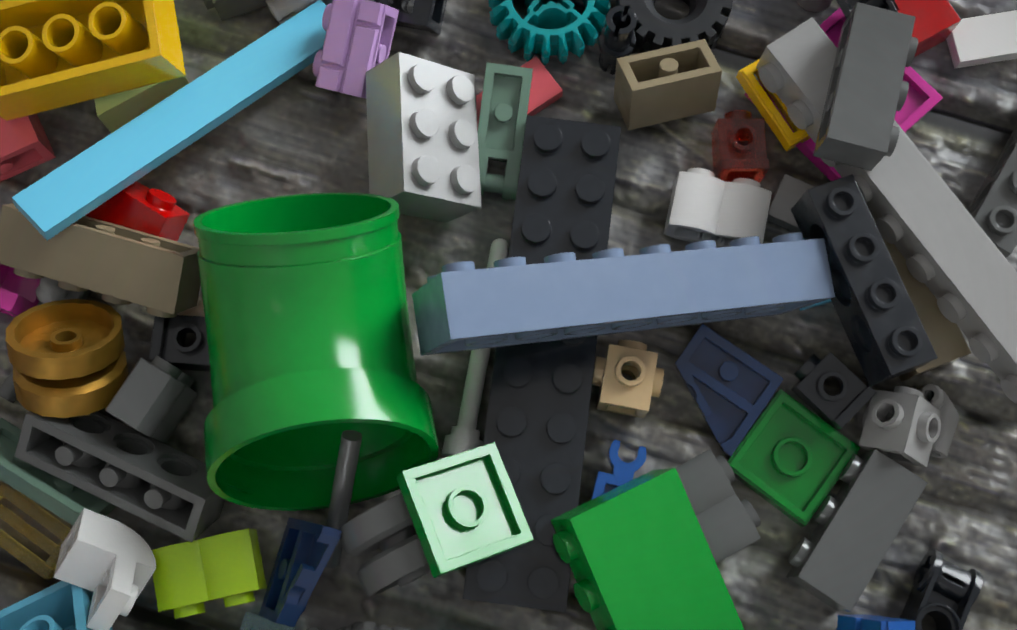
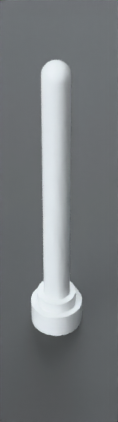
[441,238,509,457]

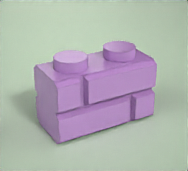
[313,0,399,99]

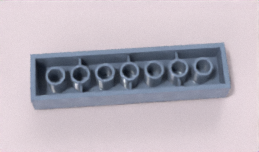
[412,232,835,356]

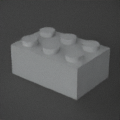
[366,52,482,223]

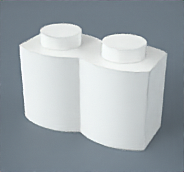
[664,168,772,248]

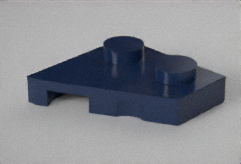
[674,324,784,456]
[259,517,342,627]

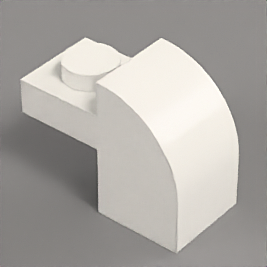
[53,508,156,630]

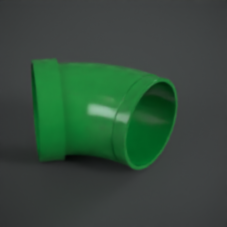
[193,193,439,511]

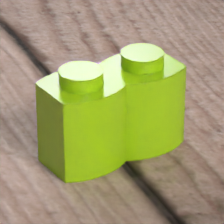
[152,528,267,619]

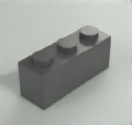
[813,2,918,171]
[786,449,928,612]

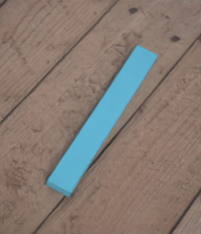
[12,0,327,241]

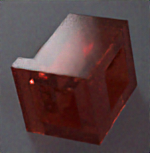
[711,110,770,183]

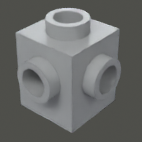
[859,386,941,467]

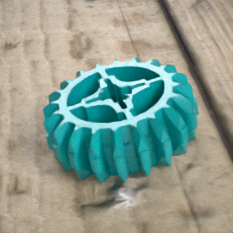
[488,0,610,66]

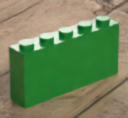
[551,468,744,630]

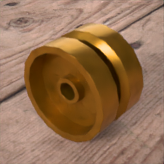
[6,299,129,418]

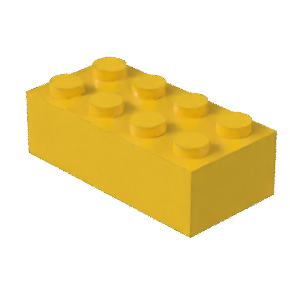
[0,0,186,121]

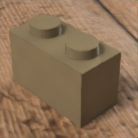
[613,39,722,131]

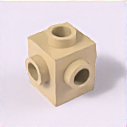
[592,340,664,418]

